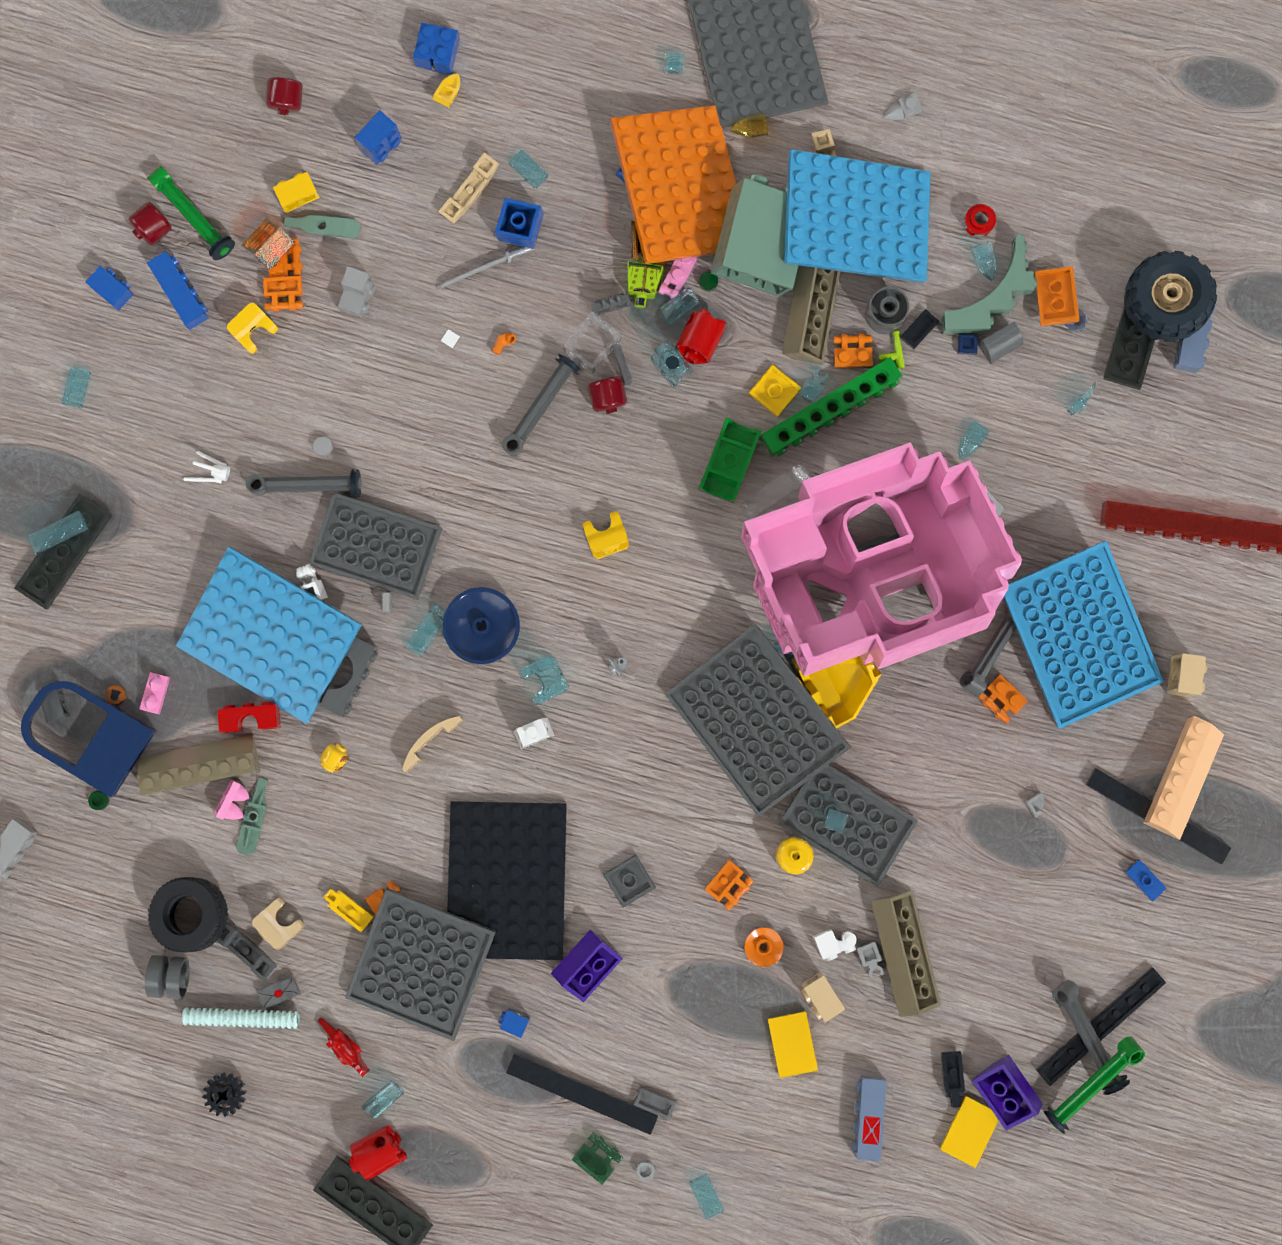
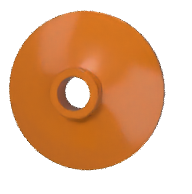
[744,927,784,967]

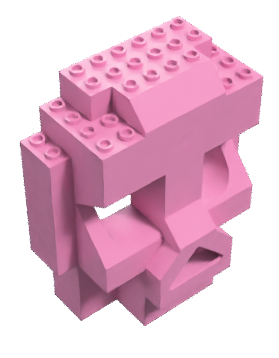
[741,442,1022,677]

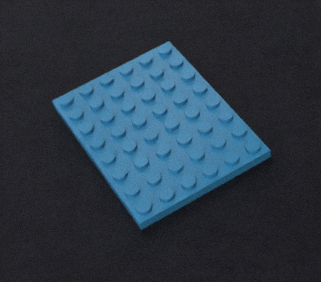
[784,149,930,283]
[1003,541,1164,729]
[176,546,362,724]

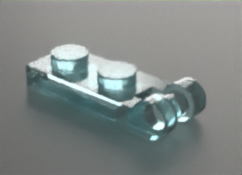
[404,603,445,658]

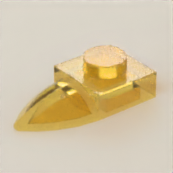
[730,115,769,138]

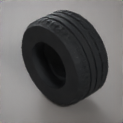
[148,877,228,953]

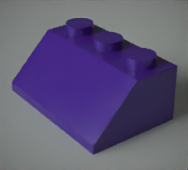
[551,930,623,1002]
[972,1055,1043,1131]

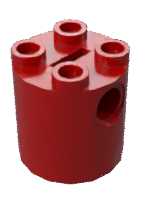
[675,309,727,364]
[349,1124,408,1181]

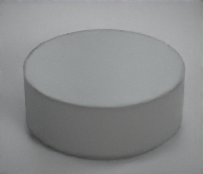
[313,437,333,456]
[635,1160,655,1181]

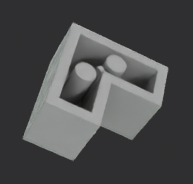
[338,266,376,319]

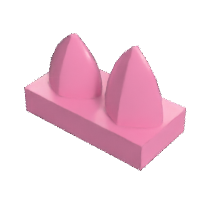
[140,672,170,714]
[214,779,249,820]

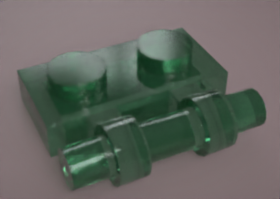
[572,1132,623,1185]

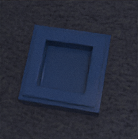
[957,334,978,355]

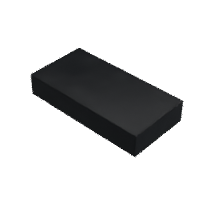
[900,309,940,350]

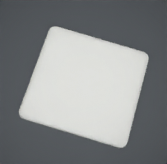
[441,329,460,348]

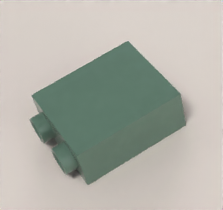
[711,174,798,296]

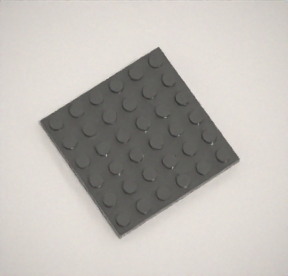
[345,888,496,1041]

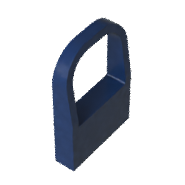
[21,681,156,798]

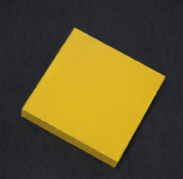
[748,364,802,418]

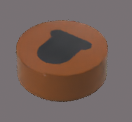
[105,685,127,705]

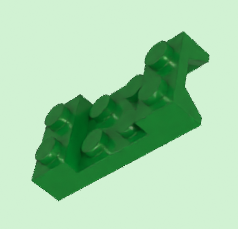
[698,417,762,504]

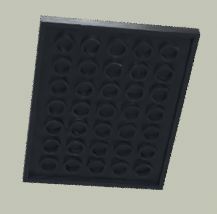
[447,801,567,960]

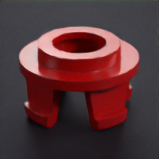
[965,204,996,236]

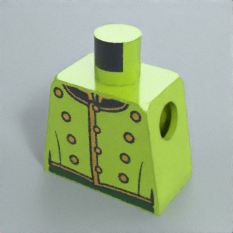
[627,261,663,308]

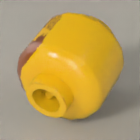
[320,743,349,773]

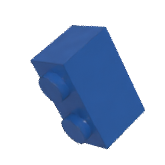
[85,266,133,311]

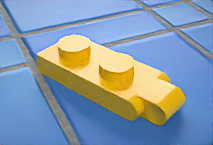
[323,888,374,933]

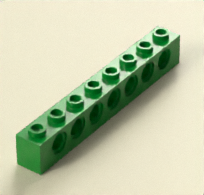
[760,357,903,457]

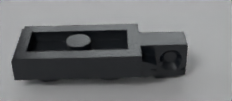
[940,1051,965,1108]

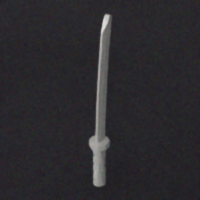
[437,247,535,290]

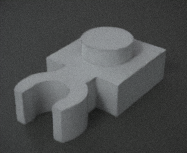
[856,942,884,979]

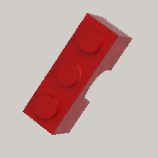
[218,701,281,733]

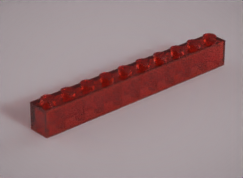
[1100,500,1282,555]

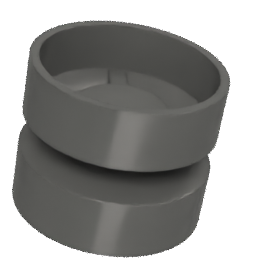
[865,287,909,334]
[145,955,190,999]

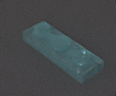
[26,511,89,554]

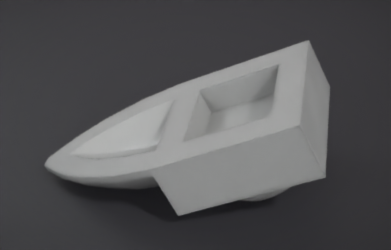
[883,93,923,120]

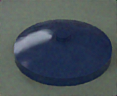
[443,587,520,664]

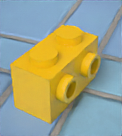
[273,172,320,213]

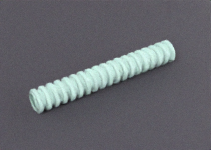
[182,1007,300,1029]

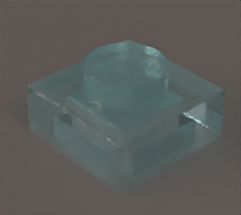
[664,52,684,74]
[823,809,848,833]

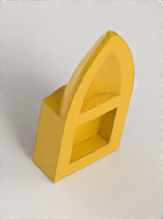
[433,73,460,108]

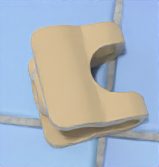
[252,898,305,950]

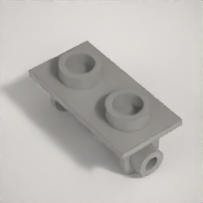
[607,656,628,677]

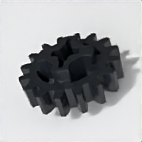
[202,1072,247,1117]

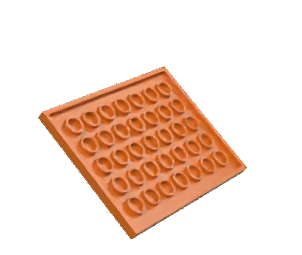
[610,105,736,264]

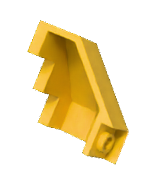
[791,656,881,728]

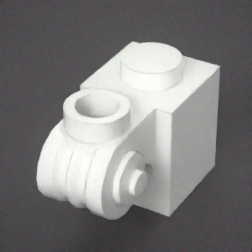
[296,564,328,600]
[812,929,856,961]

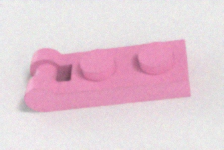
[658,257,698,301]

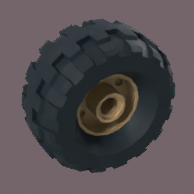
[1124,250,1217,342]

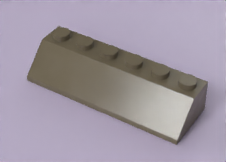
[782,265,840,365]
[137,734,260,795]
[871,891,941,1017]

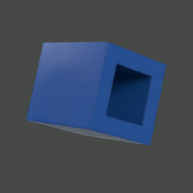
[498,1008,530,1038]

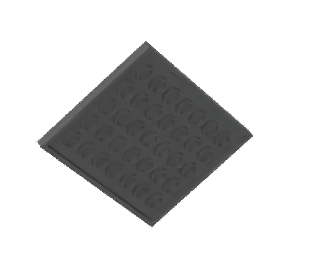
[688,0,828,128]
[665,623,851,817]

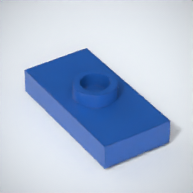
[1124,859,1167,902]

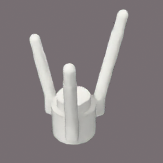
[183,451,230,484]

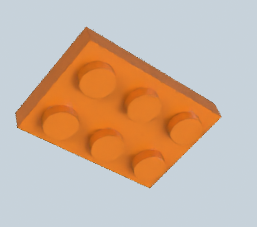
[1034,266,1079,327]

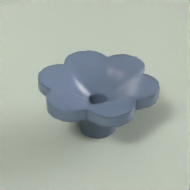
[1064,309,1088,332]

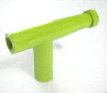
[879,331,905,370]

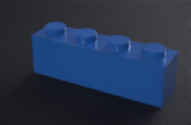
[147,251,209,330]

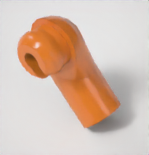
[491,332,517,355]

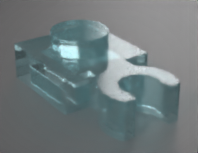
[798,368,828,404]

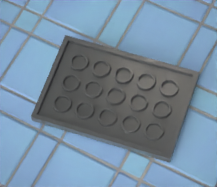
[309,493,443,600]
[778,765,918,887]

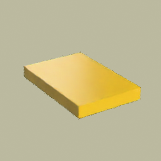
[768,1011,818,1078]
[939,1095,999,1168]

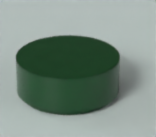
[699,272,718,292]
[88,791,110,810]

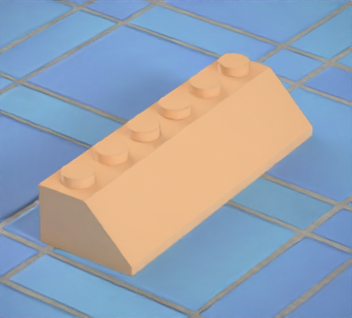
[1143,716,1224,840]

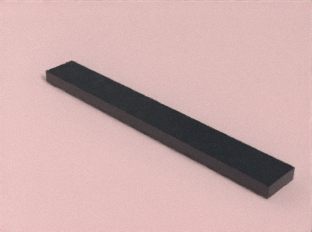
[1085,768,1231,865]
[1036,967,1166,1086]
[506,1054,658,1135]

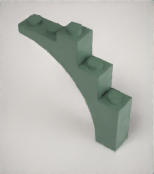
[941,235,1037,335]

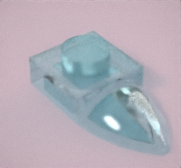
[971,241,996,281]
[1067,383,1096,416]
[959,421,990,458]

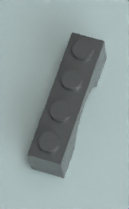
[320,637,379,717]

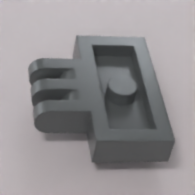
[592,293,630,316]

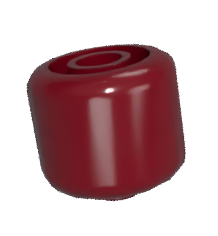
[266,77,303,115]
[129,202,172,245]
[587,376,627,414]

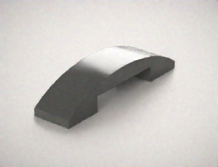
[217,922,278,982]

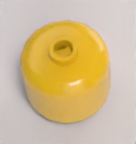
[775,837,814,875]

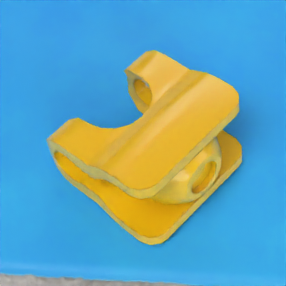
[227,303,278,354]
[582,511,629,559]

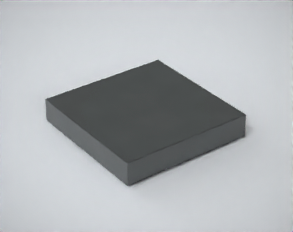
[603,854,656,908]

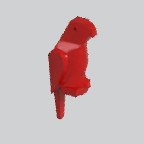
[318,1018,370,1077]

